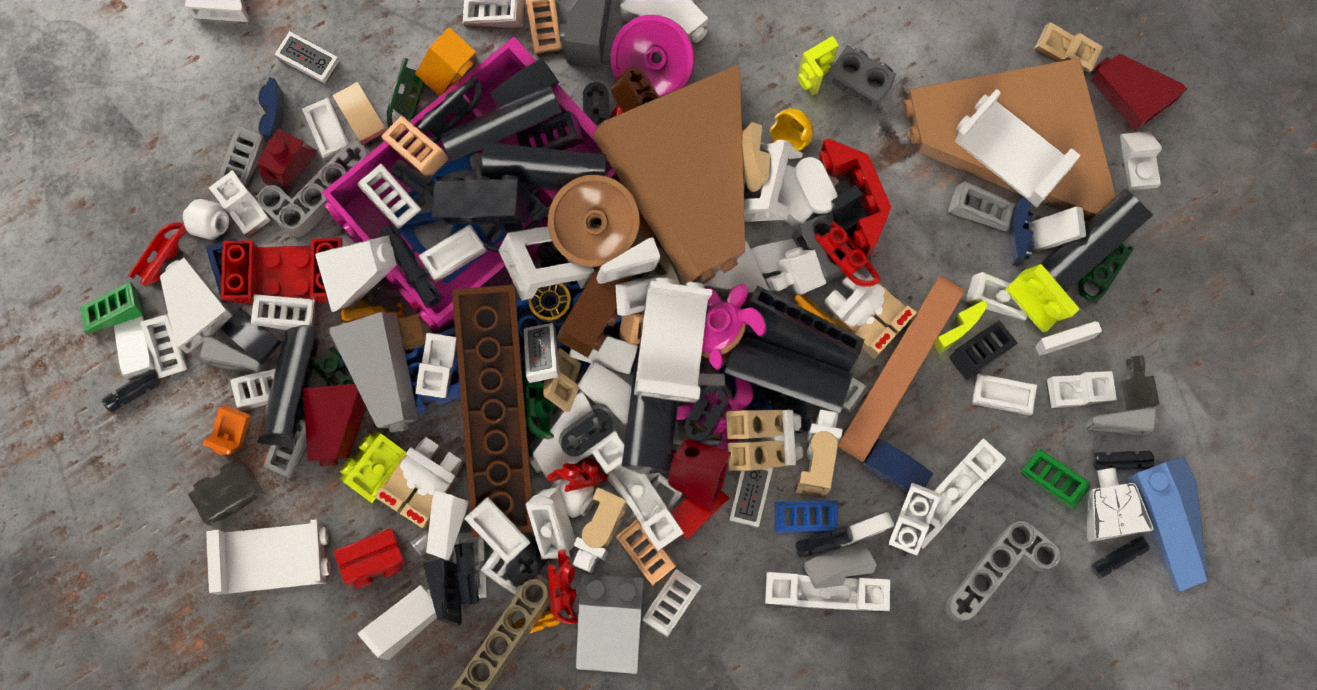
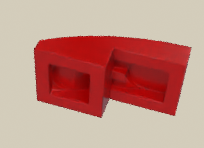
[671,491,730,541]

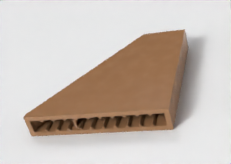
[903,58,1116,222]
[592,65,745,284]

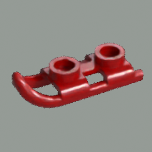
[814,221,881,287]
[127,222,187,287]
[547,459,609,492]
[548,550,578,624]

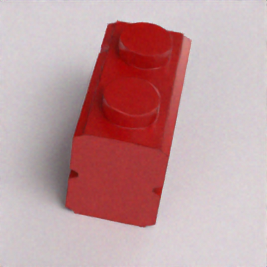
[333,528,407,590]

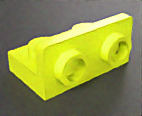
[797,36,839,96]
[1006,264,1080,333]
[339,430,406,503]

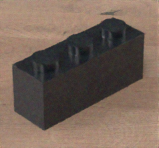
[432,175,531,224]

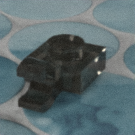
[361,282,401,313]
[1121,355,1160,411]

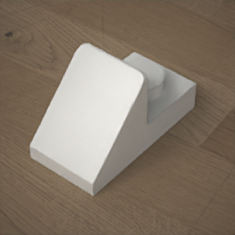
[1120,131,1162,190]

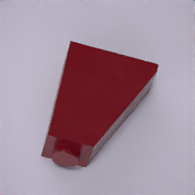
[1091,53,1188,132]
[303,384,366,466]

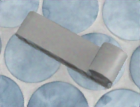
[258,142,368,238]
[946,521,1060,622]

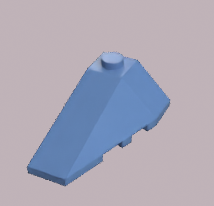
[1127,457,1207,592]

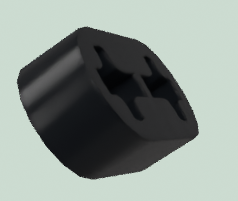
[583,82,610,125]
[685,386,729,441]
[559,409,613,457]
[506,536,549,586]

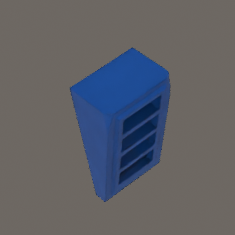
[775,500,838,533]

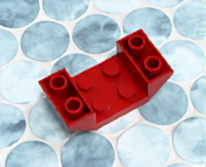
[818,139,892,260]
[221,238,342,306]

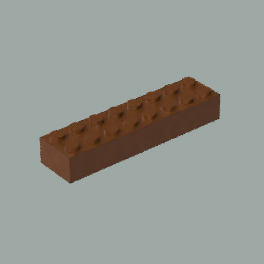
[452,284,534,538]

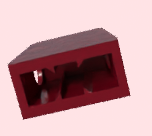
[257,128,317,196]
[668,438,731,509]

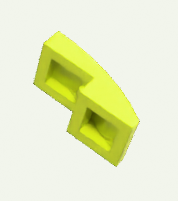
[934,300,988,354]

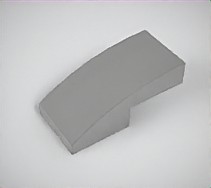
[804,543,876,589]

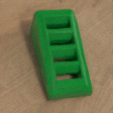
[80,282,143,334]
[1021,448,1090,511]

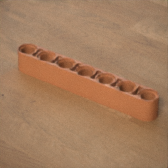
[838,275,966,462]

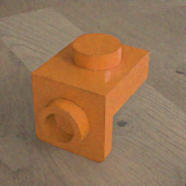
[203,405,251,456]

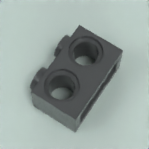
[826,45,896,112]
[791,213,846,283]

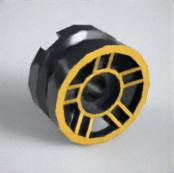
[528,283,572,325]

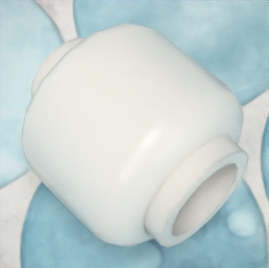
[183,199,229,240]
[550,479,595,518]

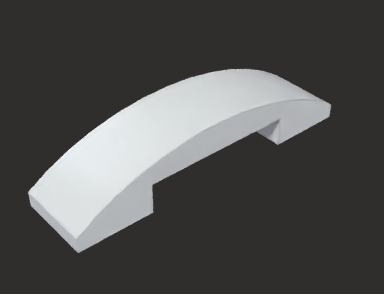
[590,431,684,551]
[921,438,1006,549]
[765,572,890,611]

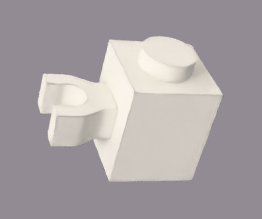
[765,247,826,295]

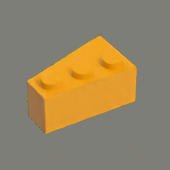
[415,27,477,96]

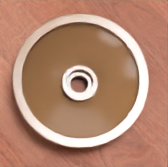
[548,175,640,267]

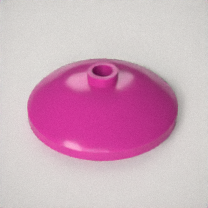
[610,15,695,97]

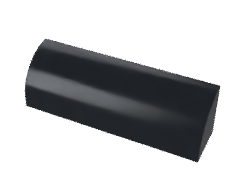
[441,85,563,162]
[482,142,606,191]
[1040,189,1153,292]
[745,285,865,372]
[257,326,319,448]
[724,335,853,413]
[622,348,678,474]

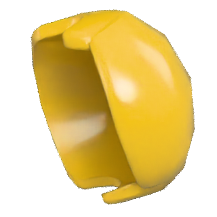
[770,107,814,152]

